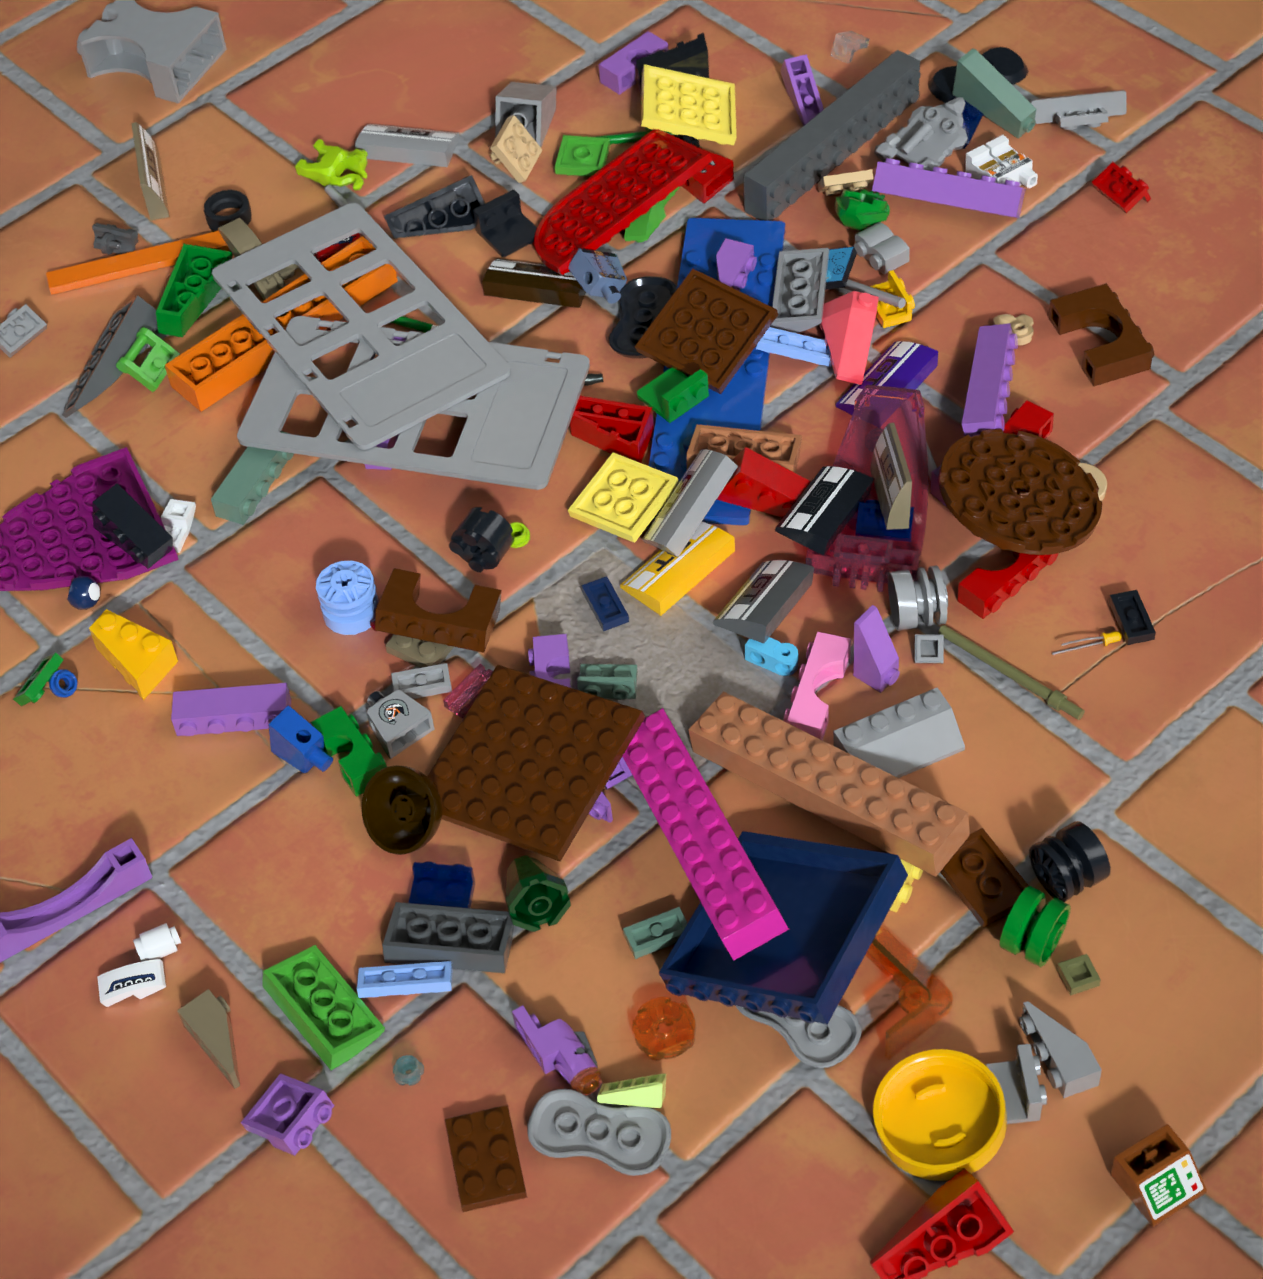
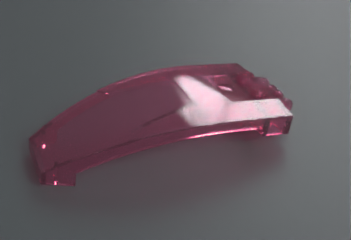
[806,385,928,592]

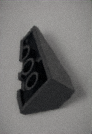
[384,175,485,239]

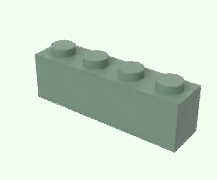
[211,431,294,525]

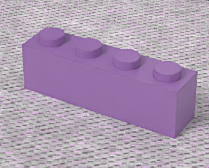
[171,683,291,736]

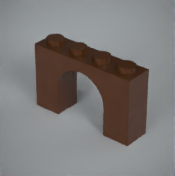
[1049,283,1154,387]
[375,568,502,653]

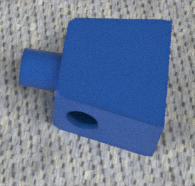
[268,705,333,773]

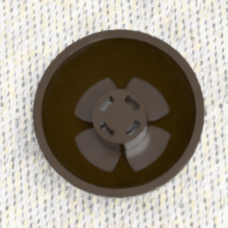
[362,766,442,855]

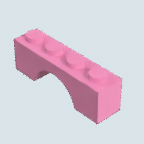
[783,632,851,740]

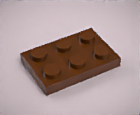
[940,828,1029,927]
[445,1105,527,1212]

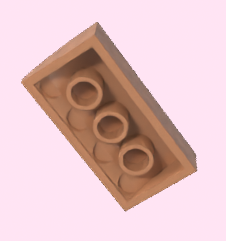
[687,424,802,473]

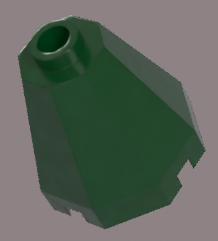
[505,855,571,932]

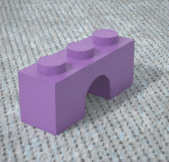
[599,31,668,95]
[528,634,571,688]

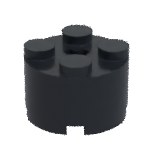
[449,507,515,572]

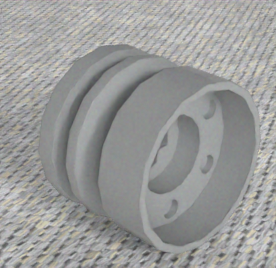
[888,565,948,631]

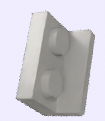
[0,304,47,358]

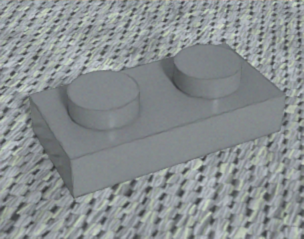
[391,663,452,699]

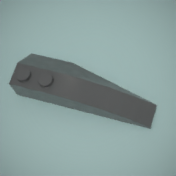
[62,295,157,418]

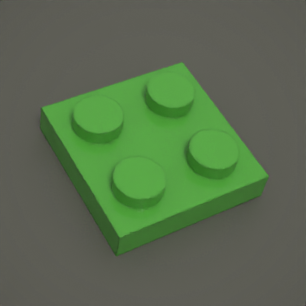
[555,135,610,177]

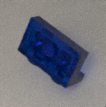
[855,500,914,542]
[408,861,476,908]

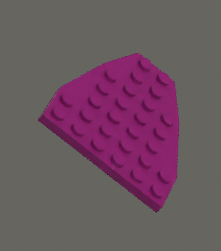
[0,447,179,591]

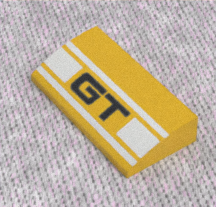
[620,522,735,616]

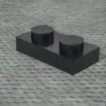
[1109,590,1156,645]

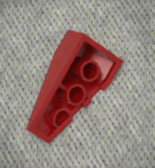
[869,1168,1014,1279]

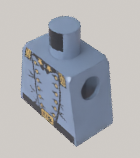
[568,248,627,304]

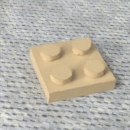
[817,169,873,196]

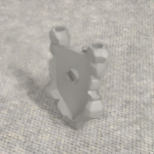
[874,97,968,171]

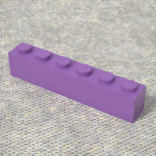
[872,158,1025,218]
[962,323,1018,437]

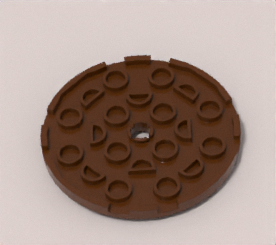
[938,429,1102,555]

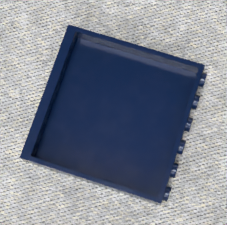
[659,831,908,1025]

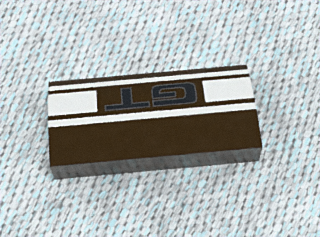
[482,258,586,308]

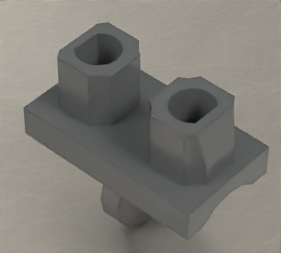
[92,223,138,255]

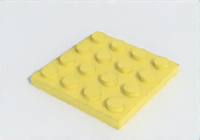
[641,64,736,146]

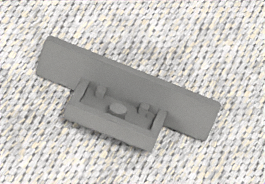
[1030,90,1127,130]

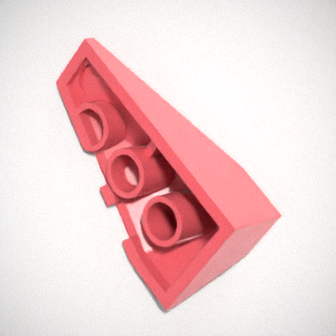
[819,291,879,385]

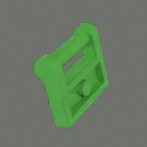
[116,328,180,392]

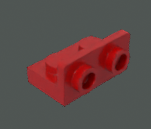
[1091,162,1151,214]

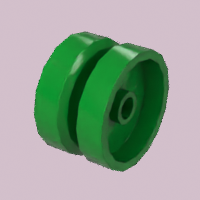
[999,886,1071,967]

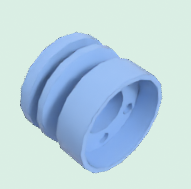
[316,561,379,635]

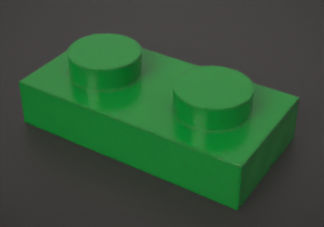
[13,652,64,706]

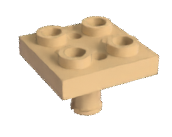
[490,115,542,183]

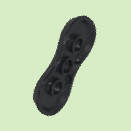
[928,47,1028,104]
[609,277,677,358]

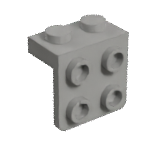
[984,1044,1047,1124]

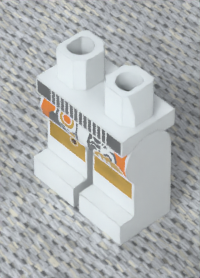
[965,135,1037,189]

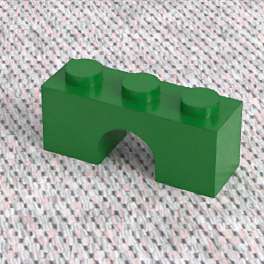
[311,706,387,797]

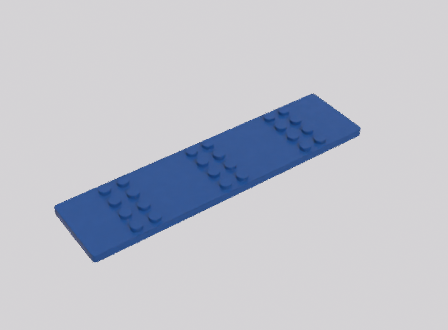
[649,218,785,525]

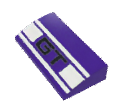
[836,341,938,429]

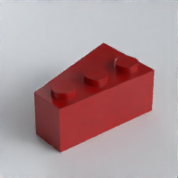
[570,396,654,463]
[716,447,811,518]

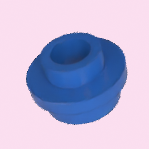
[49,669,77,698]

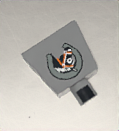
[366,690,435,759]

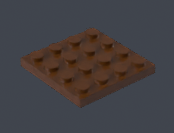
[635,269,778,394]

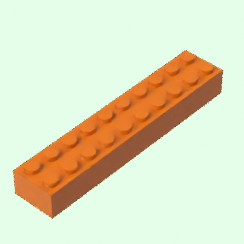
[165,236,398,412]

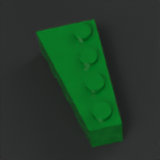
[156,244,232,338]

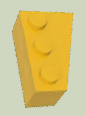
[89,609,178,700]

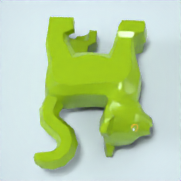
[295,139,368,191]

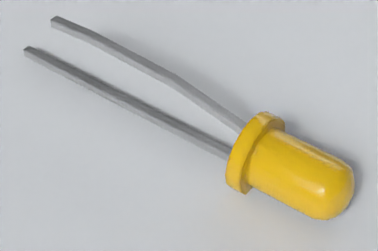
[1052,631,1122,655]

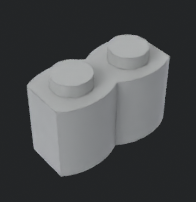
[854,222,910,274]

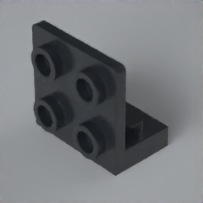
[473,189,537,257]

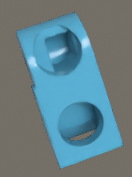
[745,637,798,676]

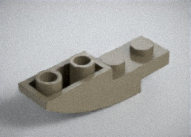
[218,218,286,300]

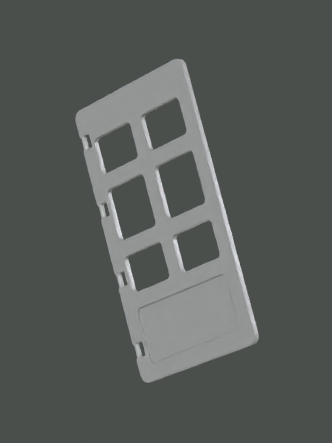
[212,203,511,450]
[237,316,590,490]

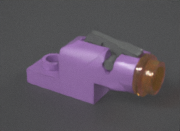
[512,1006,602,1096]

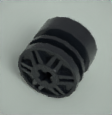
[1029,821,1111,902]

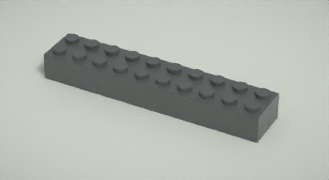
[744,50,921,221]

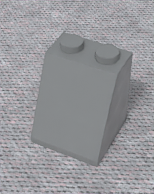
[495,82,556,147]

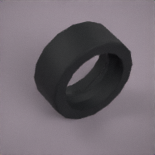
[204,190,252,231]

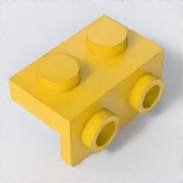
[870,270,915,328]

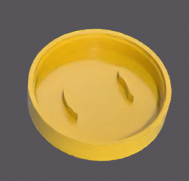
[873,1049,1007,1181]

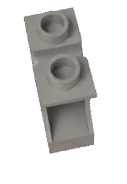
[77,0,227,104]

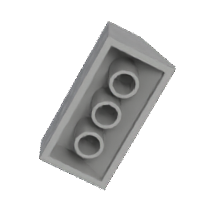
[834,687,965,778]

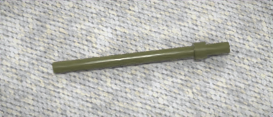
[938,625,1085,720]

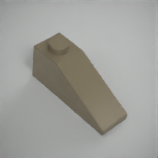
[177,989,240,1089]

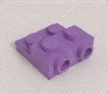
[241,1074,334,1156]

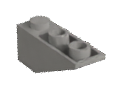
[1019,1001,1102,1098]

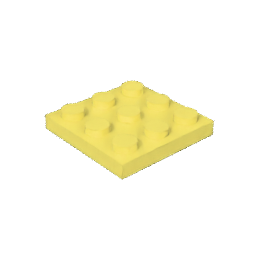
[568,453,679,543]

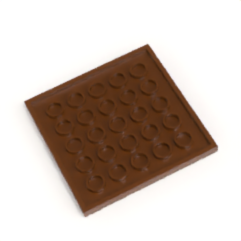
[427,665,645,862]

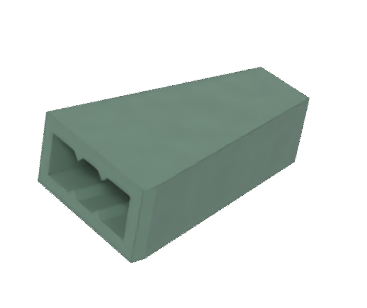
[953,48,1037,139]

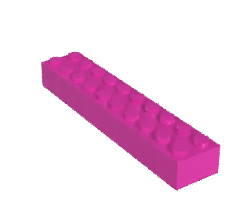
[622,708,789,960]

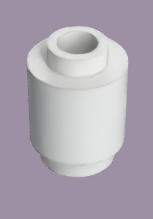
[133,923,181,962]

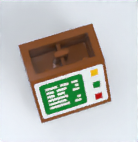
[1111,1124,1207,1227]

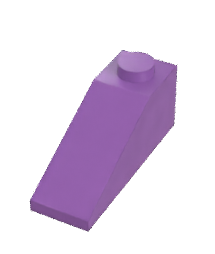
[781,54,824,126]
[853,605,900,693]

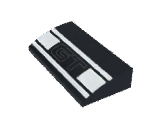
[775,466,875,556]

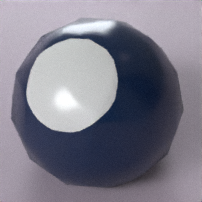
[67,576,101,610]

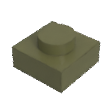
[1057,954,1101,995]

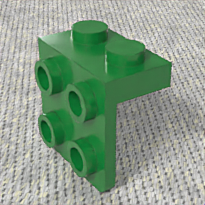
[637,368,709,423]

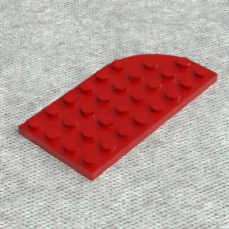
[534,129,713,275]

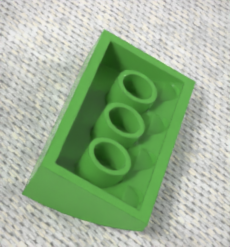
[262,945,385,1070]

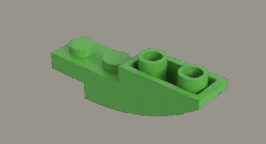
[624,186,681,243]

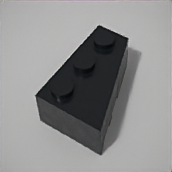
[636,32,709,97]
[92,483,173,569]

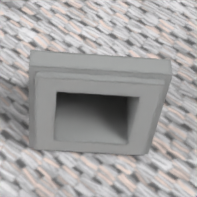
[914,634,944,664]

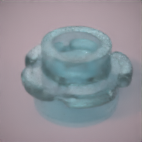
[393,1055,424,1086]

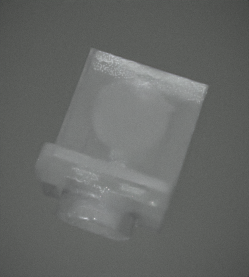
[831,31,870,63]

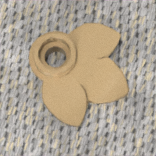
[993,314,1034,345]

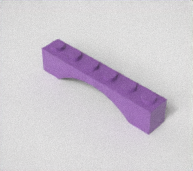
[0,838,153,963]

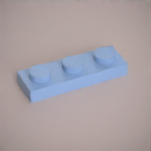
[756,327,832,367]
[357,961,453,998]

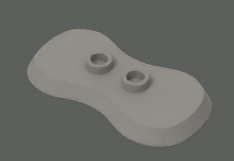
[736,1005,861,1068]
[528,1089,671,1176]

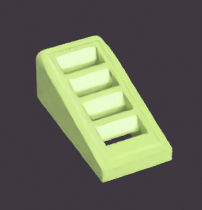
[597,1074,666,1108]

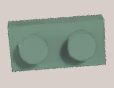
[623,907,688,959]

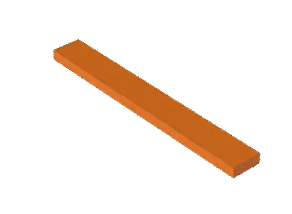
[46,231,231,295]

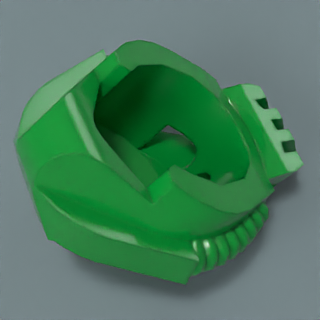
[834,189,890,232]

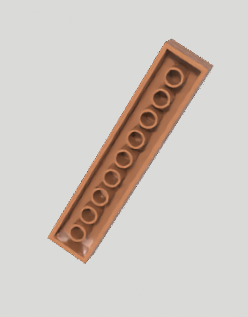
[688,691,970,877]

